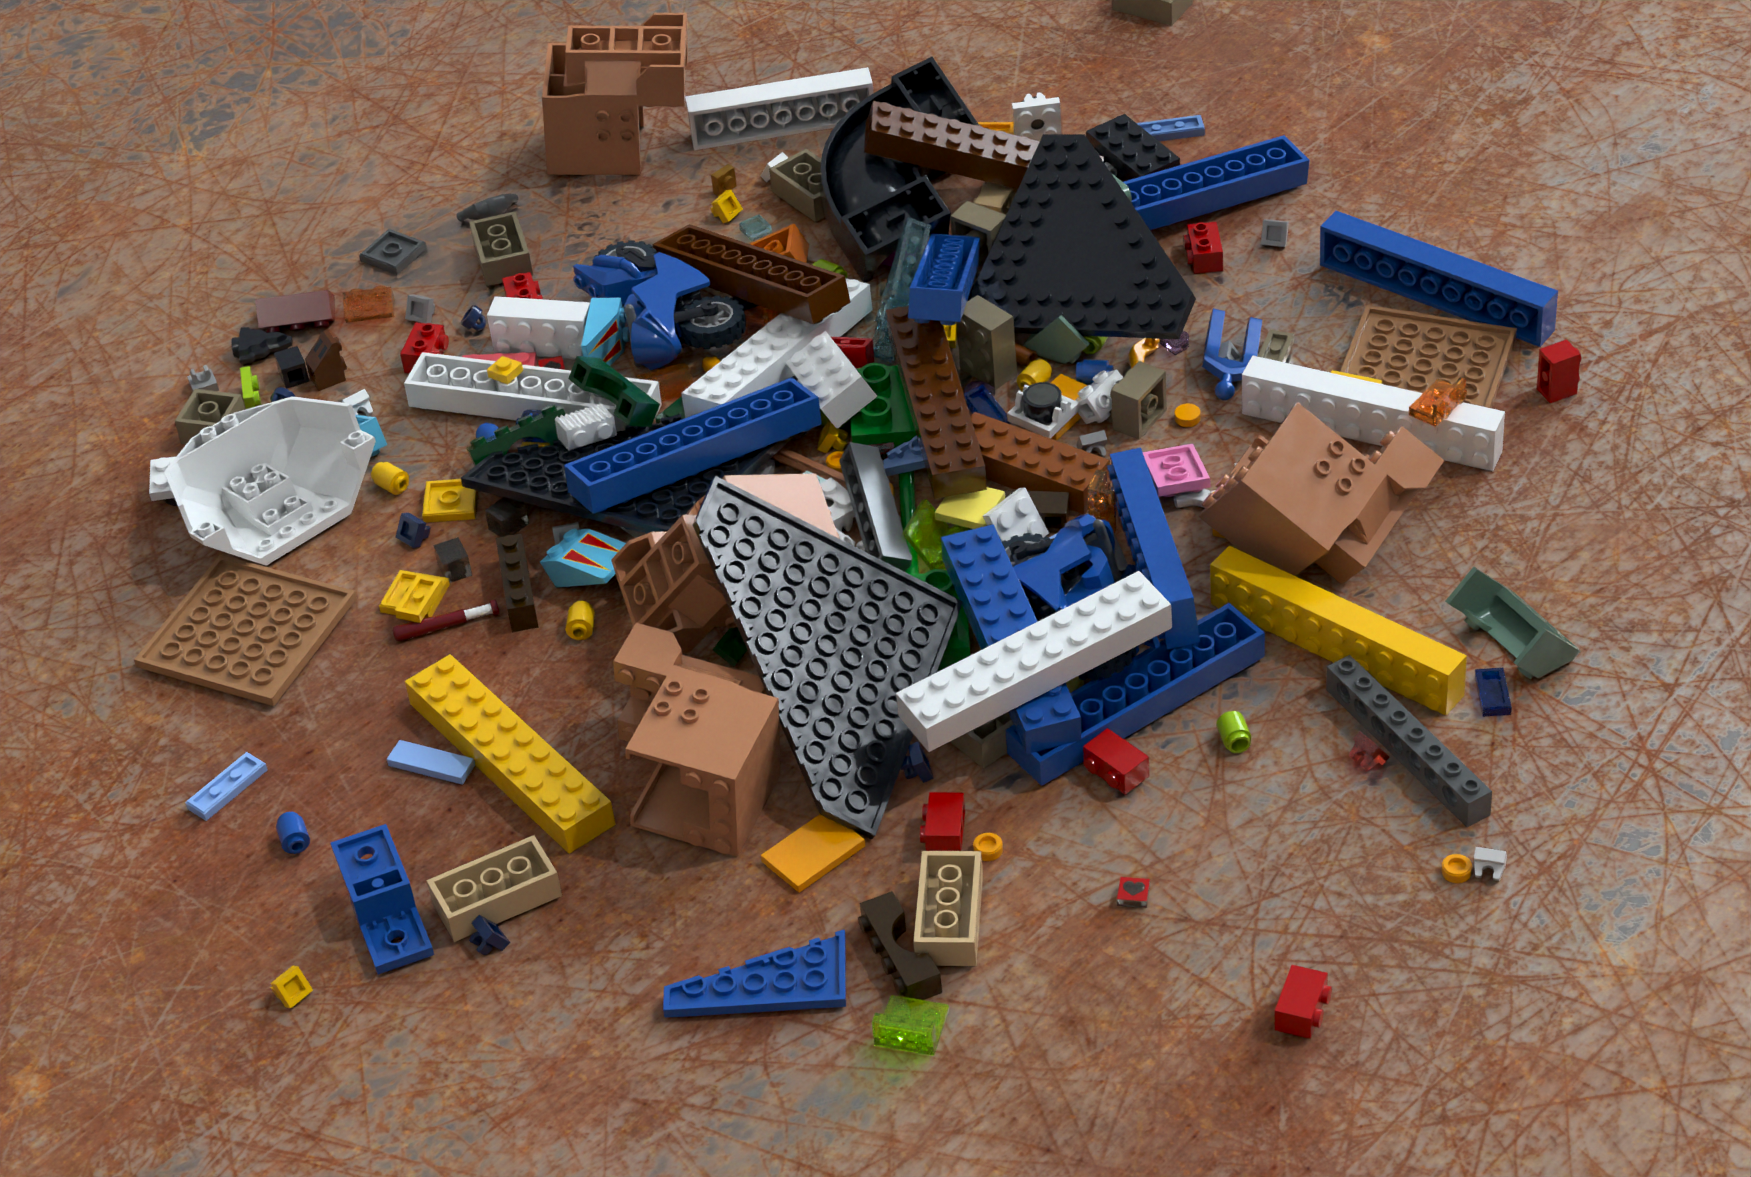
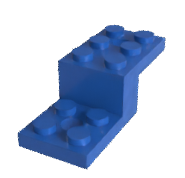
[330,824,434,974]

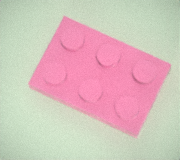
[1143,444,1211,497]

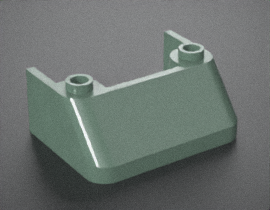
[1022,315,1090,364]
[1445,567,1581,679]

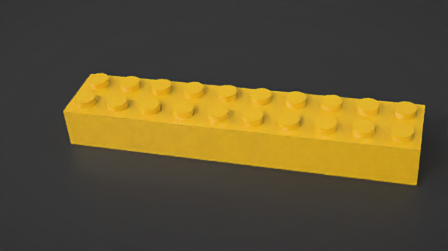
[1210,546,1467,716]
[405,654,616,854]

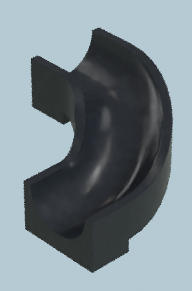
[820,57,979,283]

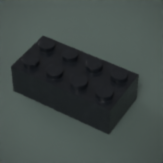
[1086,114,1180,182]

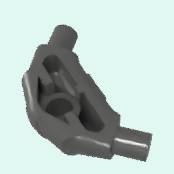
[456,193,518,221]

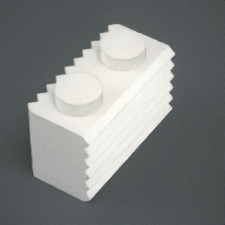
[555,403,617,451]

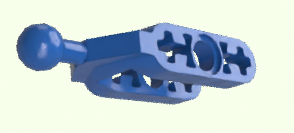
[1202,308,1262,401]

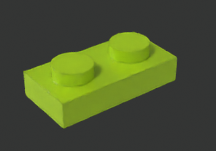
[240,366,261,409]

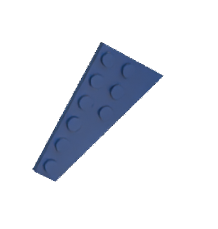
[663,929,846,1018]

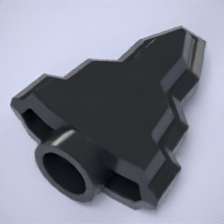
[231,327,293,366]

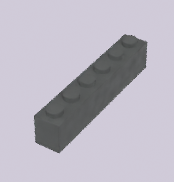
[839,442,912,572]

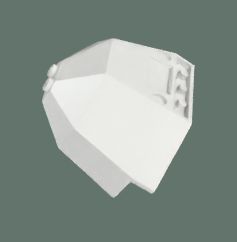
[164,396,376,566]

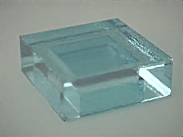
[739,214,772,241]

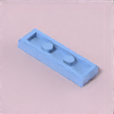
[387,740,475,785]
[185,752,267,821]

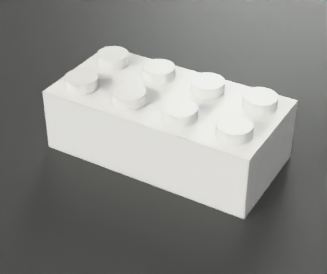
[487,297,590,359]
[786,331,877,428]

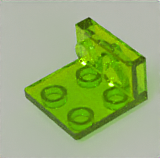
[903,499,972,570]
[872,995,949,1056]

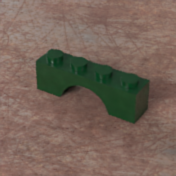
[568,356,660,427]
[466,404,565,467]

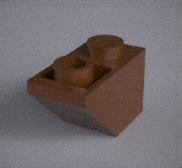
[305,329,347,391]

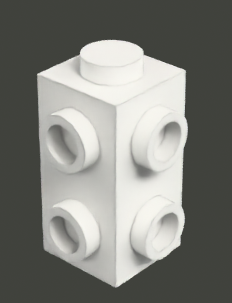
[1075,369,1123,424]

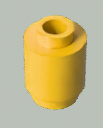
[1017,359,1052,392]
[371,462,409,495]
[565,601,595,640]

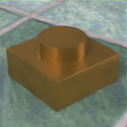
[711,164,737,197]

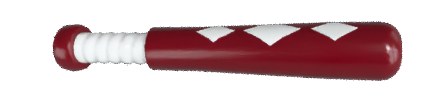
[392,599,500,641]

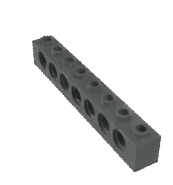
[1326,655,1492,827]

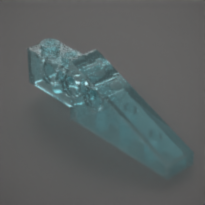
[873,217,931,363]

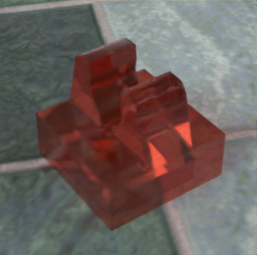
[1349,731,1390,771]

